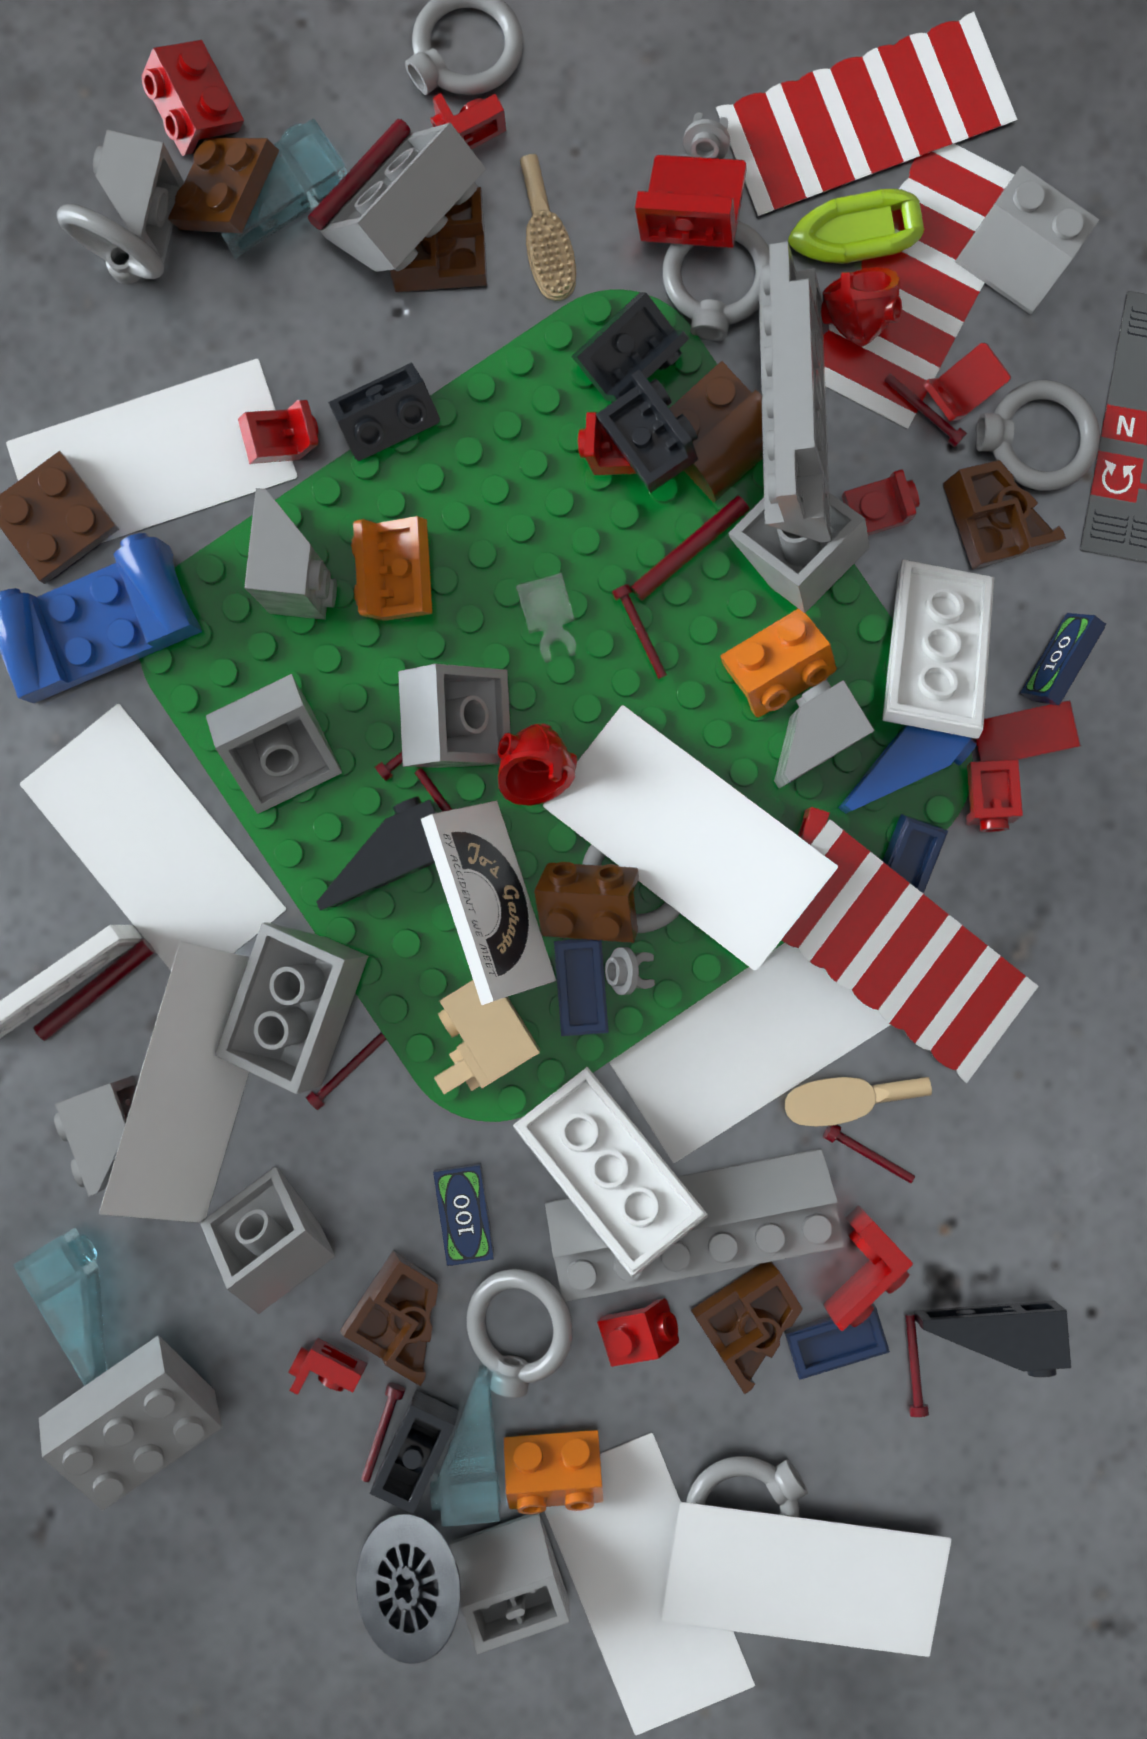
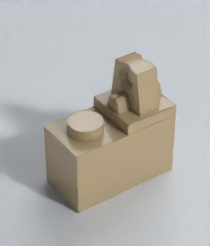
[434,980,540,1094]

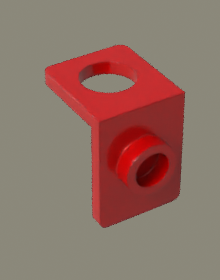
[923,343,1011,422]

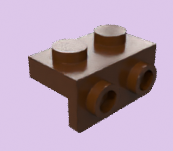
[534,862,639,943]

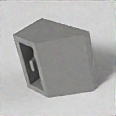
[54,1075,137,1197]
[449,1513,570,1654]

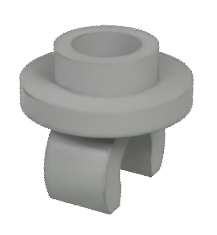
[683,112,730,159]
[605,947,654,995]

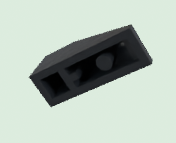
[316,796,437,911]
[914,1300,1071,1377]

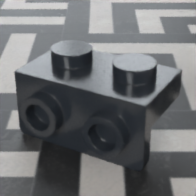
[571,292,689,402]
[596,369,698,493]

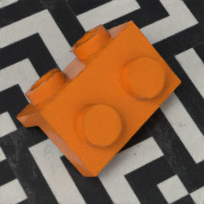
[351,516,432,621]
[720,609,837,718]
[504,1430,604,1515]

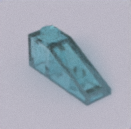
[221,118,347,259]
[13,1228,107,1386]
[430,1365,502,1527]

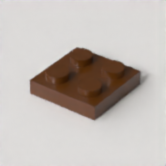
[168,138,279,233]
[0,451,119,584]

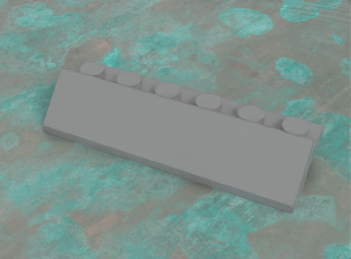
[759,241,831,542]
[545,1148,844,1302]

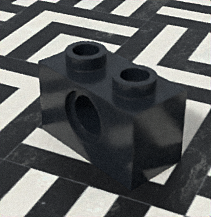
[369,1390,459,1514]

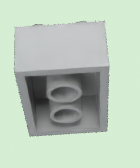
[39,1335,222,1511]

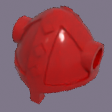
[821,267,902,347]
[498,723,577,806]

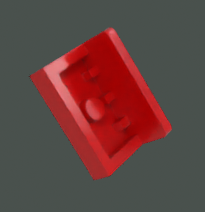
[142,40,244,156]

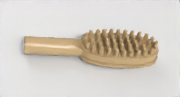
[520,154,576,301]
[785,1077,932,1127]

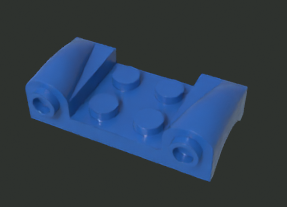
[0,533,202,704]

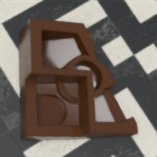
[390,187,487,292]
[943,460,1066,570]
[340,1251,438,1386]
[691,1261,803,1394]

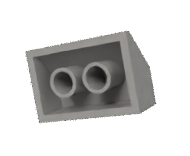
[320,123,486,272]
[244,488,337,620]
[215,922,368,1094]

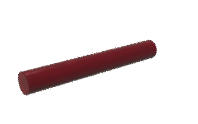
[308,118,411,230]
[630,495,750,601]
[33,938,155,1041]

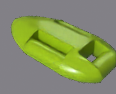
[788,189,925,264]

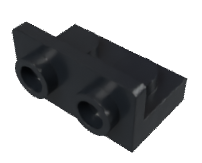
[328,362,440,461]

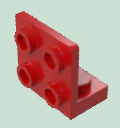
[635,155,747,248]
[823,1205,913,1331]

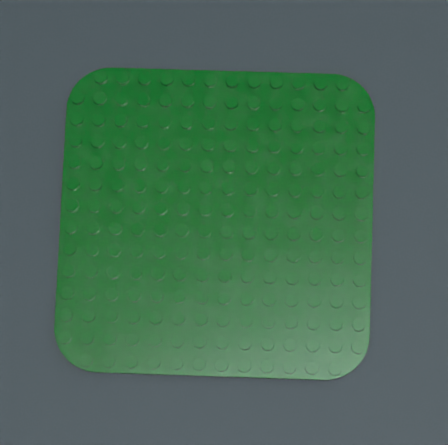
[139,289,973,1122]

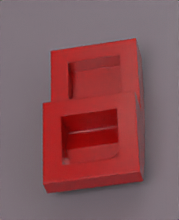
[976,700,1081,761]

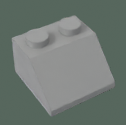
[93,130,184,263]
[955,165,1099,315]
[729,492,870,613]
[398,664,510,768]
[206,674,342,814]
[774,680,874,789]
[200,1166,335,1314]

